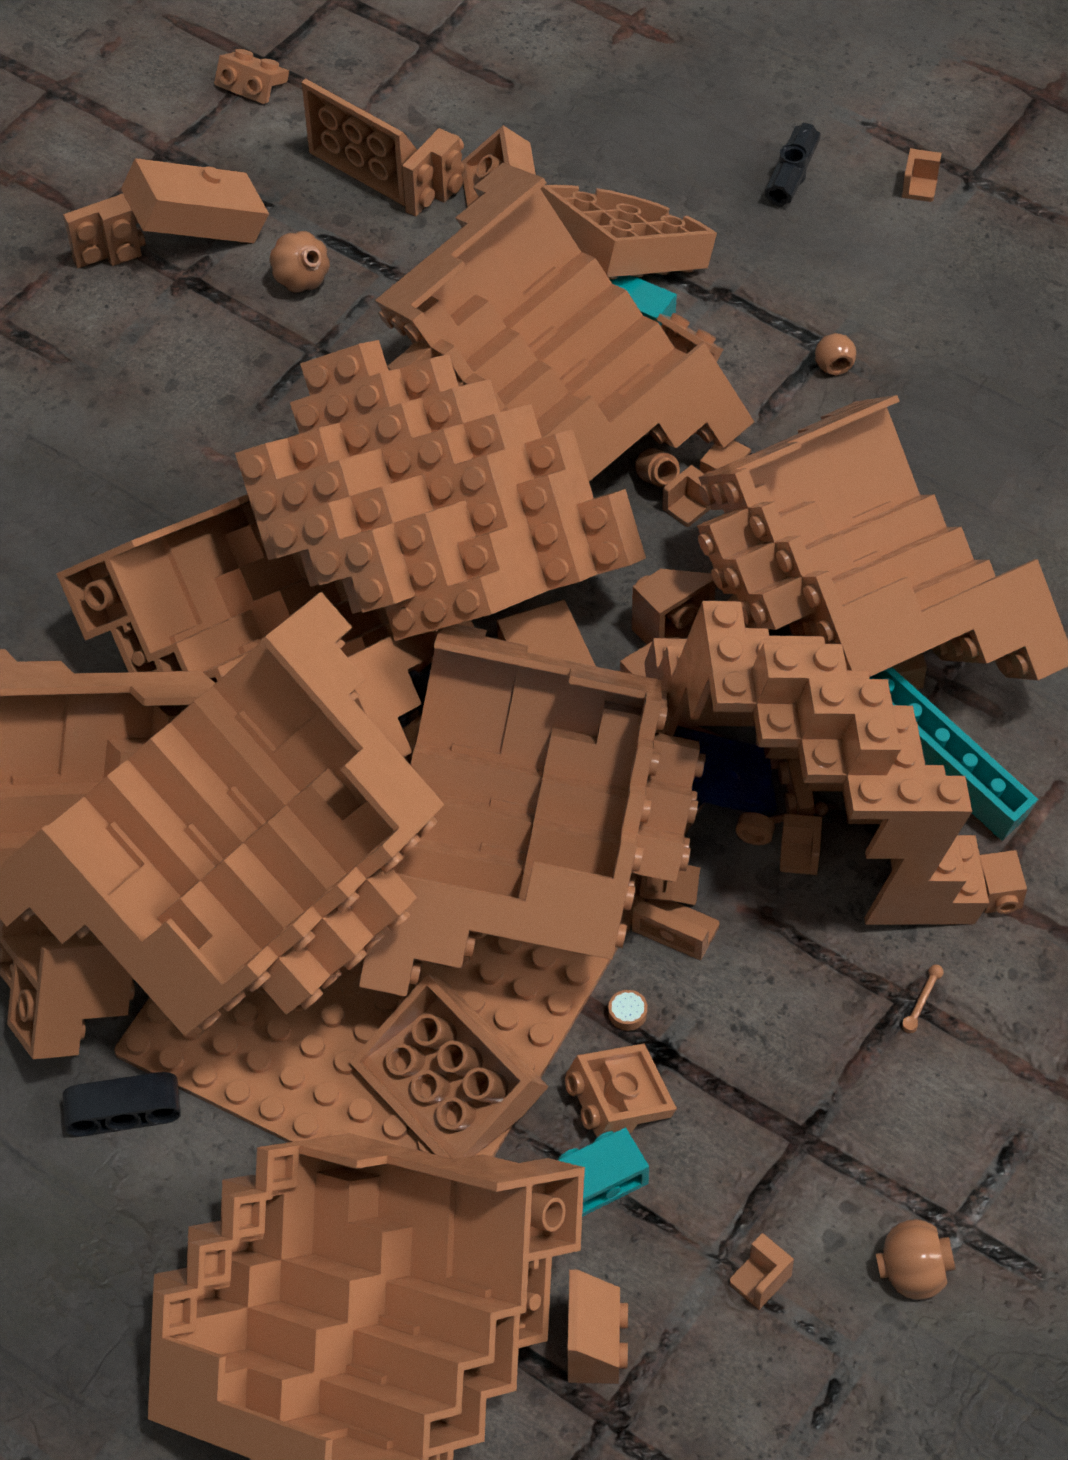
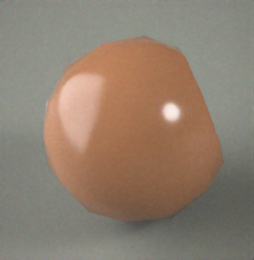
[815,333,856,376]

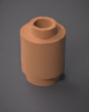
[636,448,680,487]

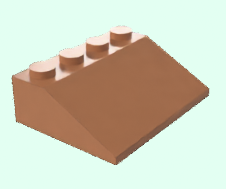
[301,79,417,206]
[350,974,549,1159]

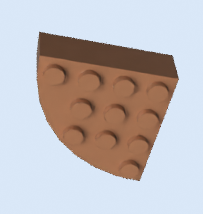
[540,185,717,279]

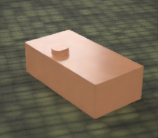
[121,158,269,243]
[497,600,596,667]

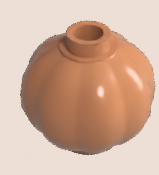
[269,231,330,293]
[876,1219,956,1300]

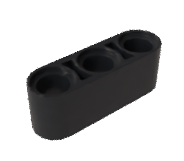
[62,1072,181,1137]

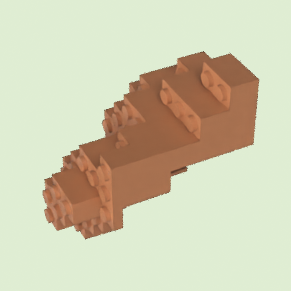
[375,163,754,481]
[235,340,646,641]
[697,395,1068,680]
[56,494,474,757]
[0,592,445,1036]
[644,601,989,925]
[359,624,706,996]
[0,649,215,1059]
[148,1133,585,1460]

